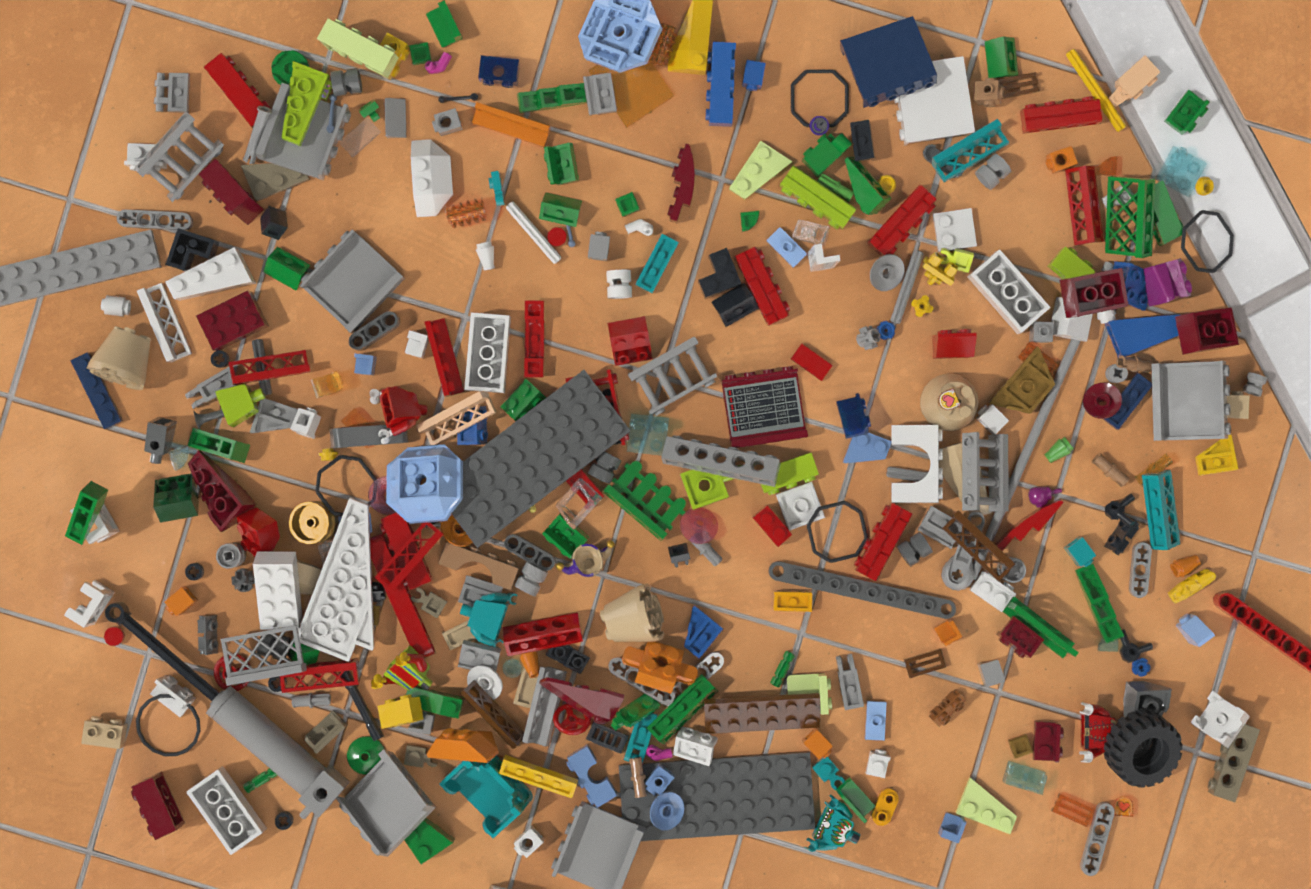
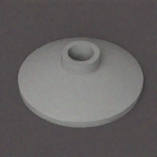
[870,254,904,291]

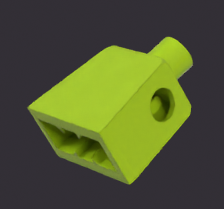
[215,384,266,428]

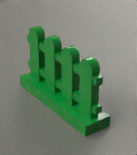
[603,461,686,541]

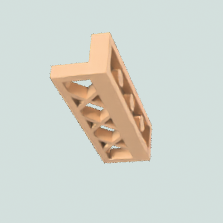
[416,391,497,445]

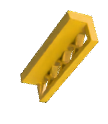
[499,755,578,798]

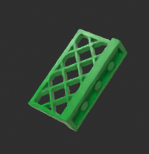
[1105,176,1156,258]
[1002,597,1079,658]

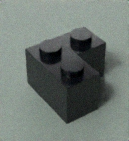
[165,228,219,272]
[698,248,741,299]

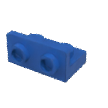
[457,406,488,445]

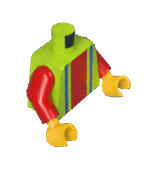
[371,645,433,691]

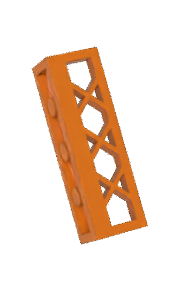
[472,102,551,148]

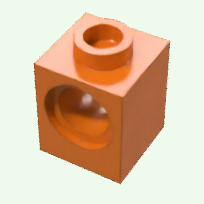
[1045,146,1078,174]
[164,586,198,617]
[802,728,833,760]

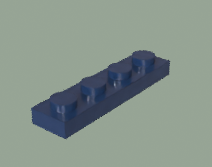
[70,352,123,429]

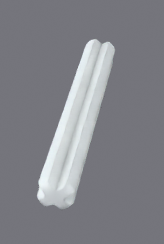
[506,201,561,264]

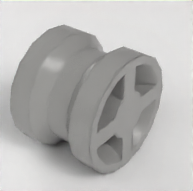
[1105,364,1128,383]

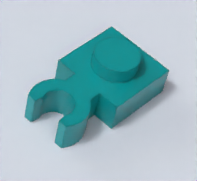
[488,171,505,206]
[812,756,845,790]

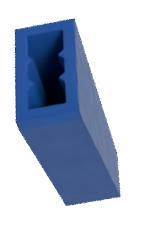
[1104,314,1180,358]

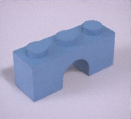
[566,744,617,808]

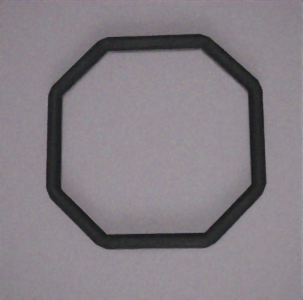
[791,69,849,127]
[1181,210,1234,273]
[315,455,378,516]
[807,501,868,563]

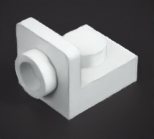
[865,749,891,778]

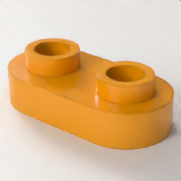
[871,788,899,826]

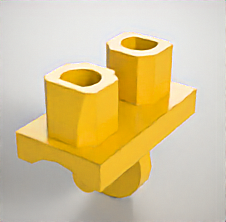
[923,252,958,286]

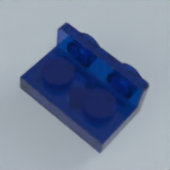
[836,393,871,439]

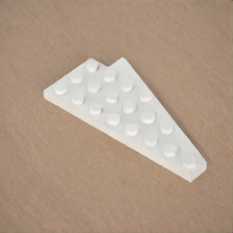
[298,497,375,662]

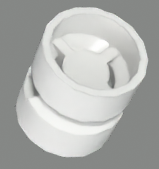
[606,270,632,299]

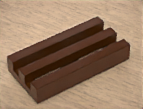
[998,72,1040,99]
[903,648,946,678]

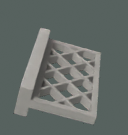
[221,625,307,686]

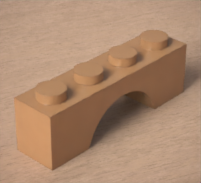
[438,542,520,590]

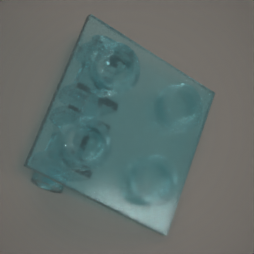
[1155,146,1207,197]
[627,414,669,456]

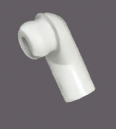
[625,219,653,236]

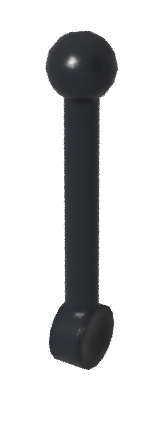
[438,93,478,103]

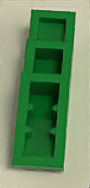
[517,83,587,113]
[1075,563,1124,644]

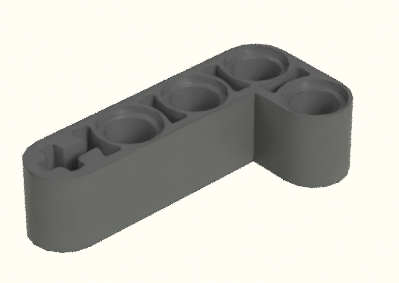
[329,425,408,449]

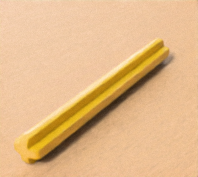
[1066,49,1126,132]

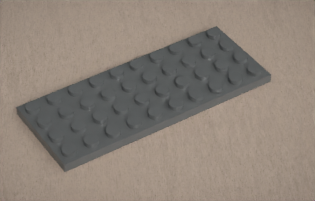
[451,370,631,548]
[619,752,815,841]

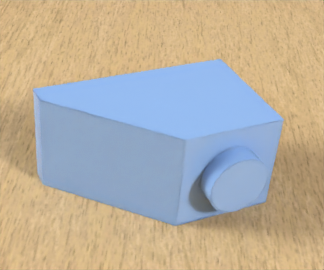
[1176,614,1215,647]

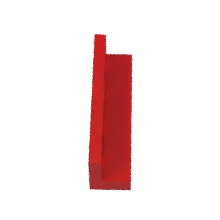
[1065,165,1104,246]
[424,318,465,397]
[228,350,310,385]
[374,522,444,593]
[280,658,359,693]

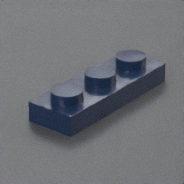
[1103,373,1152,430]

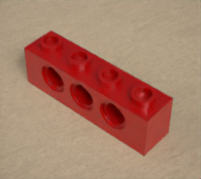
[503,612,583,656]

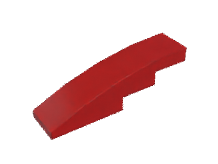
[995,500,1064,551]

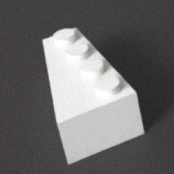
[166,247,256,301]

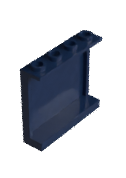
[840,16,937,108]

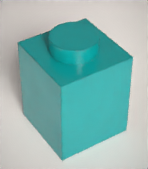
[1063,536,1096,567]

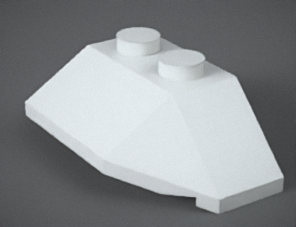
[411,139,453,217]

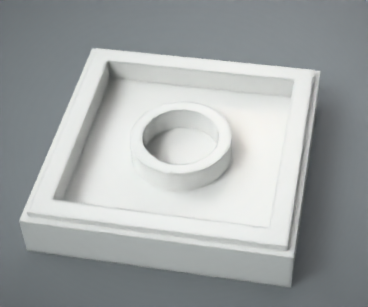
[776,482,825,531]

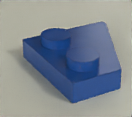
[684,606,723,659]

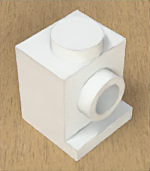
[290,407,321,439]

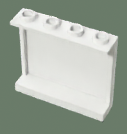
[894,56,975,146]

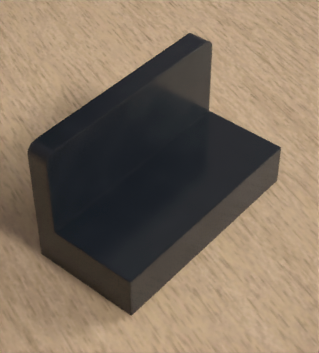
[850,120,876,162]
[711,283,759,327]

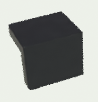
[260,206,288,240]

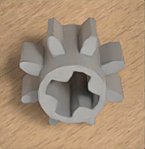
[856,326,880,350]

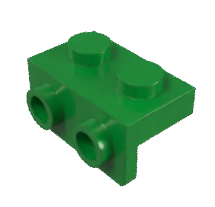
[1164,90,1210,135]
[544,142,579,186]
[500,379,547,421]
[542,512,590,559]

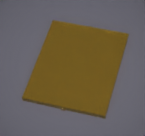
[588,59,674,128]

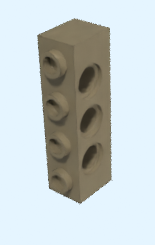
[1208,724,1260,802]

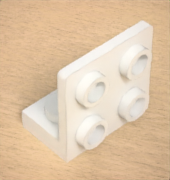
[150,675,196,717]

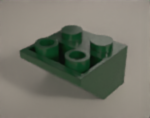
[153,473,199,523]

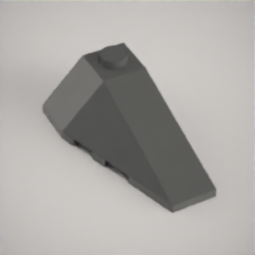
[1123,681,1172,759]

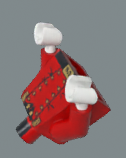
[370,386,428,444]
[1079,702,1116,763]

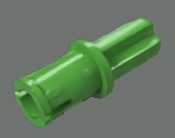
[817,173,854,202]

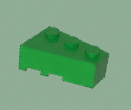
[1153,180,1184,246]
[404,818,455,865]

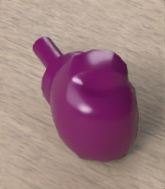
[1028,486,1062,508]

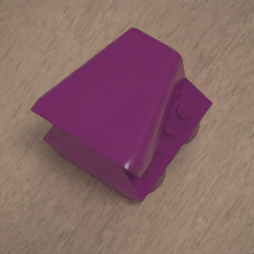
[1144,258,1192,307]

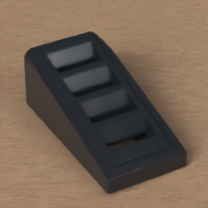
[586,721,629,754]

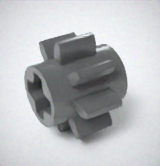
[231,568,255,592]

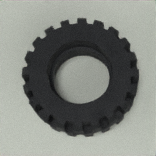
[1104,710,1183,788]

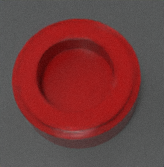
[547,227,567,247]
[104,626,125,646]

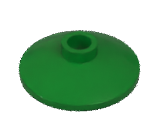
[347,736,385,775]

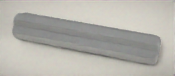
[886,467,943,485]

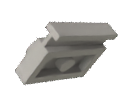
[583,73,617,116]
[917,506,962,549]
[458,575,503,606]
[458,640,501,671]

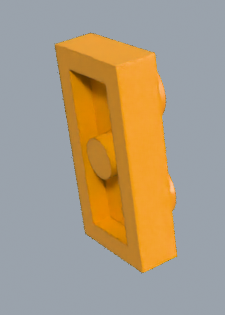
[773,591,812,612]

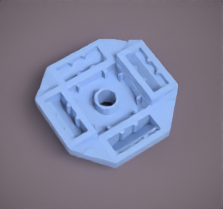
[578,0,663,73]
[386,444,463,524]

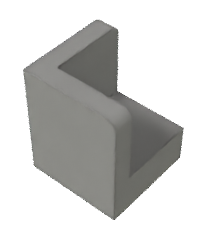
[977,659,1005,687]
[408,711,435,735]

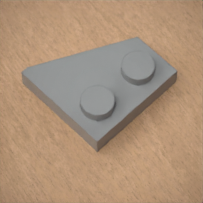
[250,398,298,433]

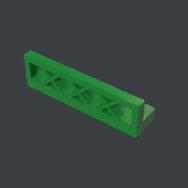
[647,674,718,744]

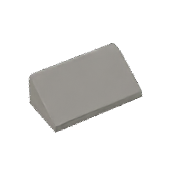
[385,98,407,138]

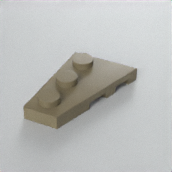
[241,163,310,201]

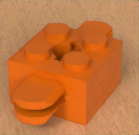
[622,641,698,694]

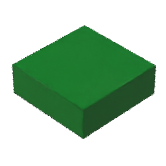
[409,42,432,66]
[615,192,640,218]

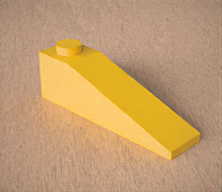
[668,0,713,75]

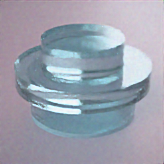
[503,659,522,678]

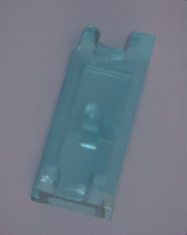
[1002,761,1047,795]

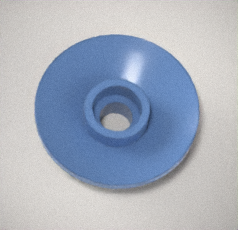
[650,792,684,830]

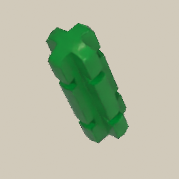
[770,651,795,688]
[243,768,278,793]

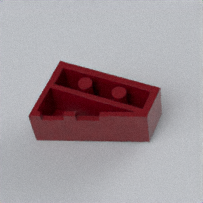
[199,159,264,225]

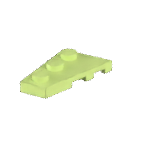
[729,141,792,200]
[956,777,1017,834]

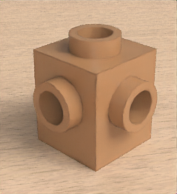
[974,78,1005,107]

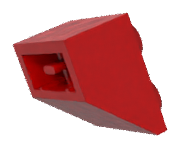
[607,316,653,366]
[932,329,977,359]
[237,507,280,557]

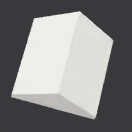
[1051,297,1093,342]

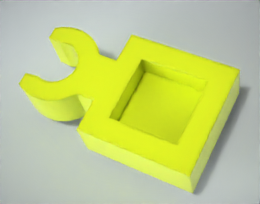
[941,248,974,273]

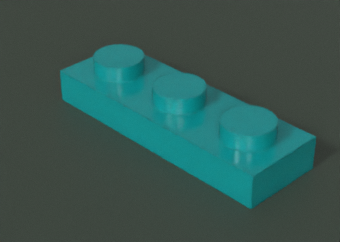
[635,234,679,294]

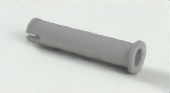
[243,106,273,164]

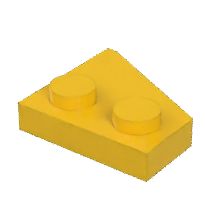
[1195,435,1238,476]

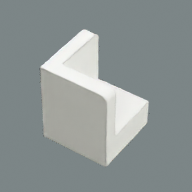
[405,330,429,359]

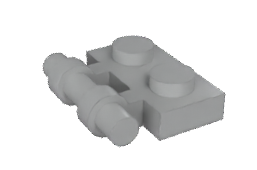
[154,73,190,113]

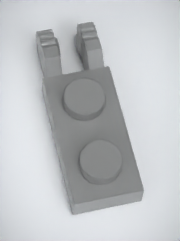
[185,367,239,409]
[836,654,864,710]

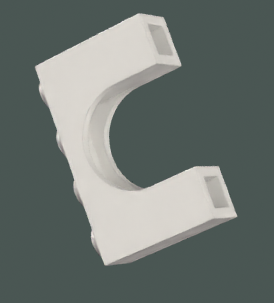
[892,425,943,503]

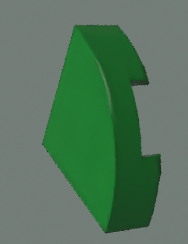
[740,211,759,232]

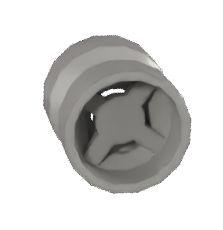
[1242,372,1267,397]

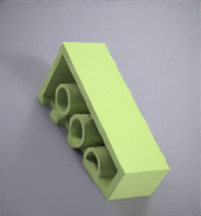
[317,19,399,78]

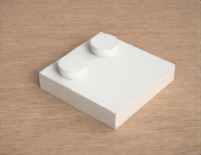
[933,208,977,252]

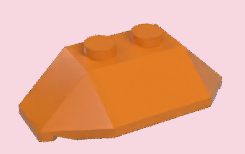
[427,728,499,763]

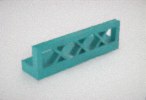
[932,119,1009,183]
[1142,470,1180,550]

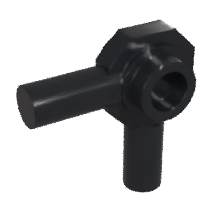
[1105,494,1135,528]
[1119,629,1153,663]

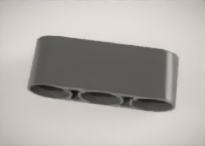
[349,311,400,351]
[504,534,556,571]

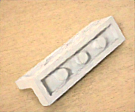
[808,244,841,272]
[137,283,192,363]

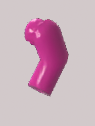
[425,52,452,74]
[646,745,673,761]

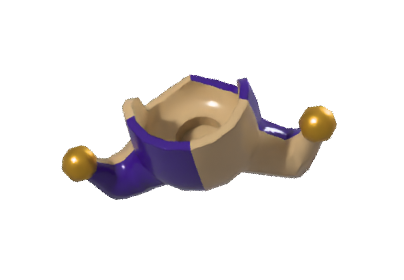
[556,540,615,577]

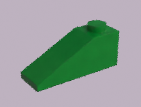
[845,157,891,215]
[187,428,250,463]
[65,481,108,545]
[406,687,464,719]

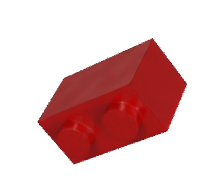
[752,505,792,547]

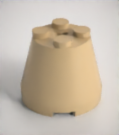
[87,326,151,390]
[920,374,978,431]
[600,583,664,642]

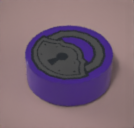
[809,116,829,135]

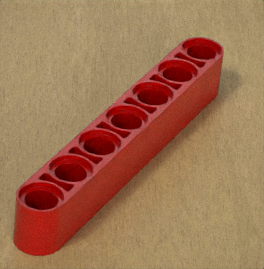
[370,533,436,658]
[1213,592,1311,673]

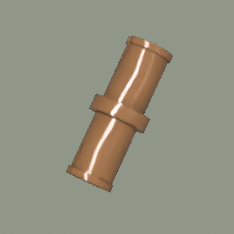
[1116,355,1152,373]
[1092,453,1129,487]
[629,757,647,798]

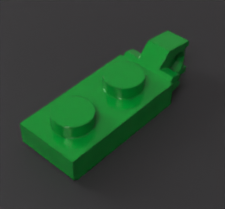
[611,694,660,731]

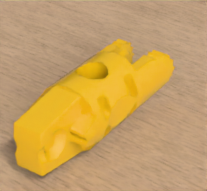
[1168,568,1216,604]

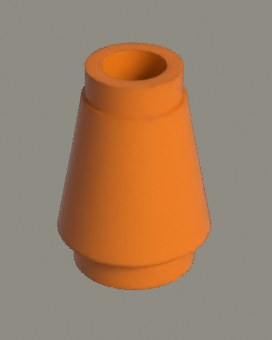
[1170,555,1201,578]
[519,651,540,678]

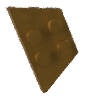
[989,346,1055,414]

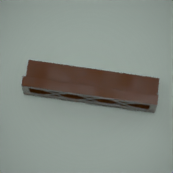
[942,510,1015,582]
[460,680,524,749]

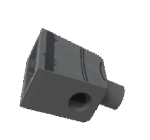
[144,417,177,464]

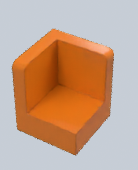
[933,618,962,646]

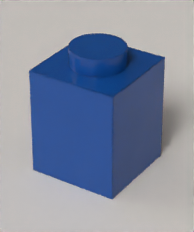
[742,60,766,91]

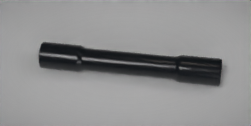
[338,671,384,741]

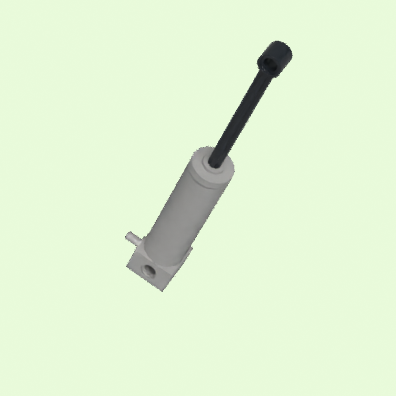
[105,602,350,819]

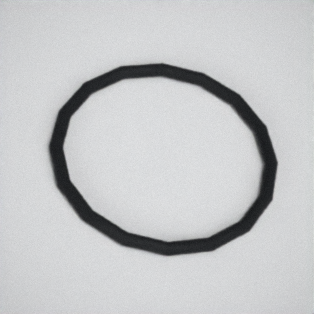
[136,694,201,757]

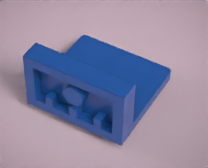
[1113,261,1148,311]

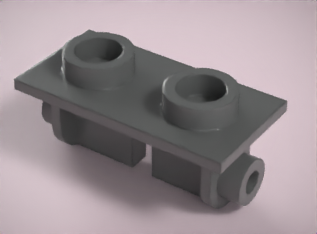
[197,615,218,655]

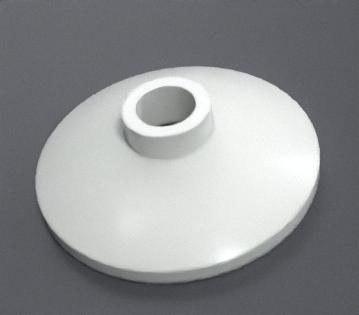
[467,665,503,700]

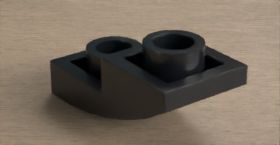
[546,645,590,674]

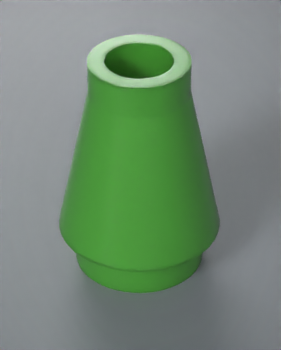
[1044,437,1074,463]

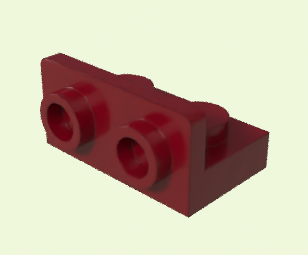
[996,616,1044,659]
[1033,721,1064,763]

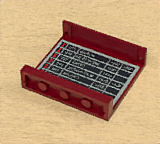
[721,366,808,448]

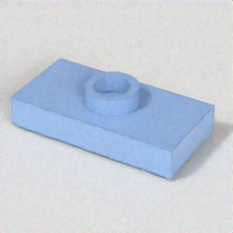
[766,227,807,268]
[865,701,887,741]

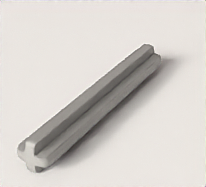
[890,250,924,324]

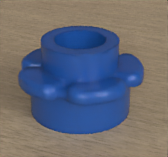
[877,321,895,340]
[1132,658,1151,677]

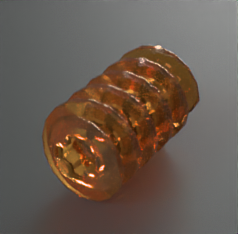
[648,23,678,66]
[444,197,487,228]

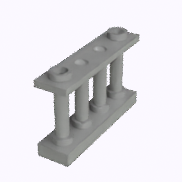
[135,111,224,202]
[628,336,717,416]
[962,432,1008,512]

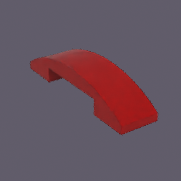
[524,300,545,378]

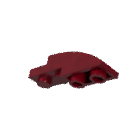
[667,144,695,224]

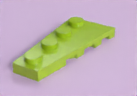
[282,61,330,147]

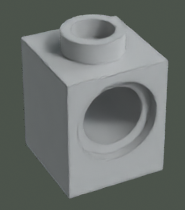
[432,108,463,136]
[588,232,610,261]
[1029,321,1054,343]

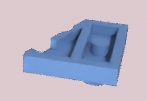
[843,428,892,463]

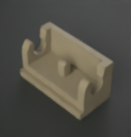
[304,710,347,754]

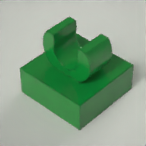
[358,99,380,122]

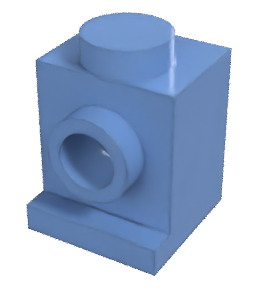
[645,763,675,795]

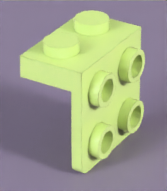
[787,673,832,715]

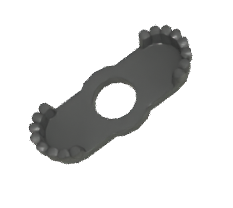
[923,144,964,178]

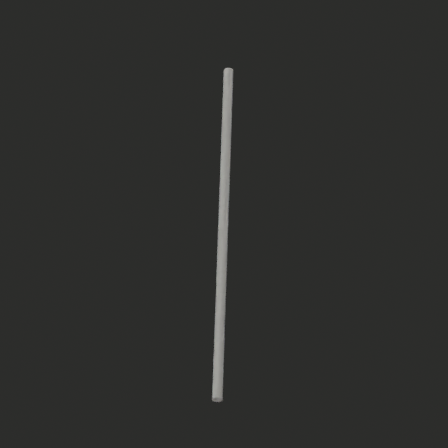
[973,261,1114,580]

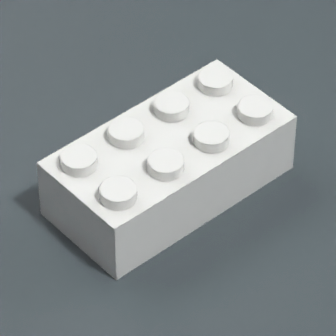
[967,249,1051,334]
[465,313,511,393]
[253,552,303,630]
[187,766,267,855]

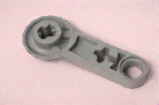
[941,512,985,591]

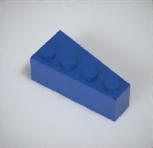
[705,42,736,127]

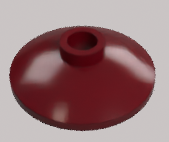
[1083,383,1122,419]

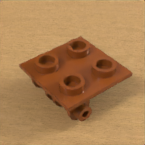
[929,689,966,727]

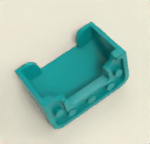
[439,756,533,838]

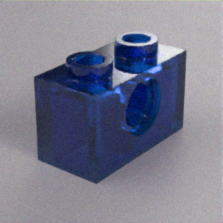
[478,55,520,88]

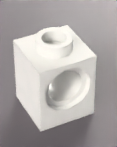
[976,404,1009,435]
[514,825,544,858]

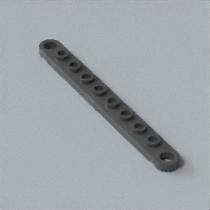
[768,561,956,619]

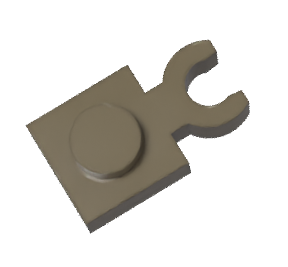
[411,588,448,618]
[404,745,438,768]

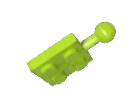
[680,465,743,510]

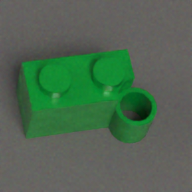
[802,133,853,178]

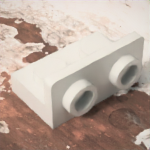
[124,143,168,172]
[969,571,1016,612]
[673,727,718,766]

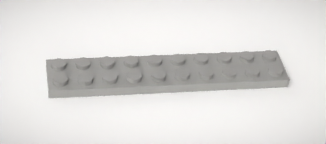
[0,230,162,307]

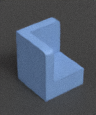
[354,353,377,376]
[938,812,967,844]

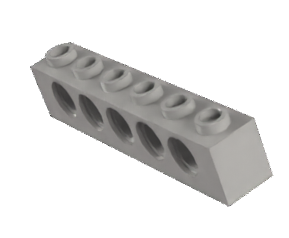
[661,435,780,487]

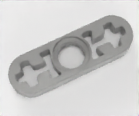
[1129,542,1152,598]

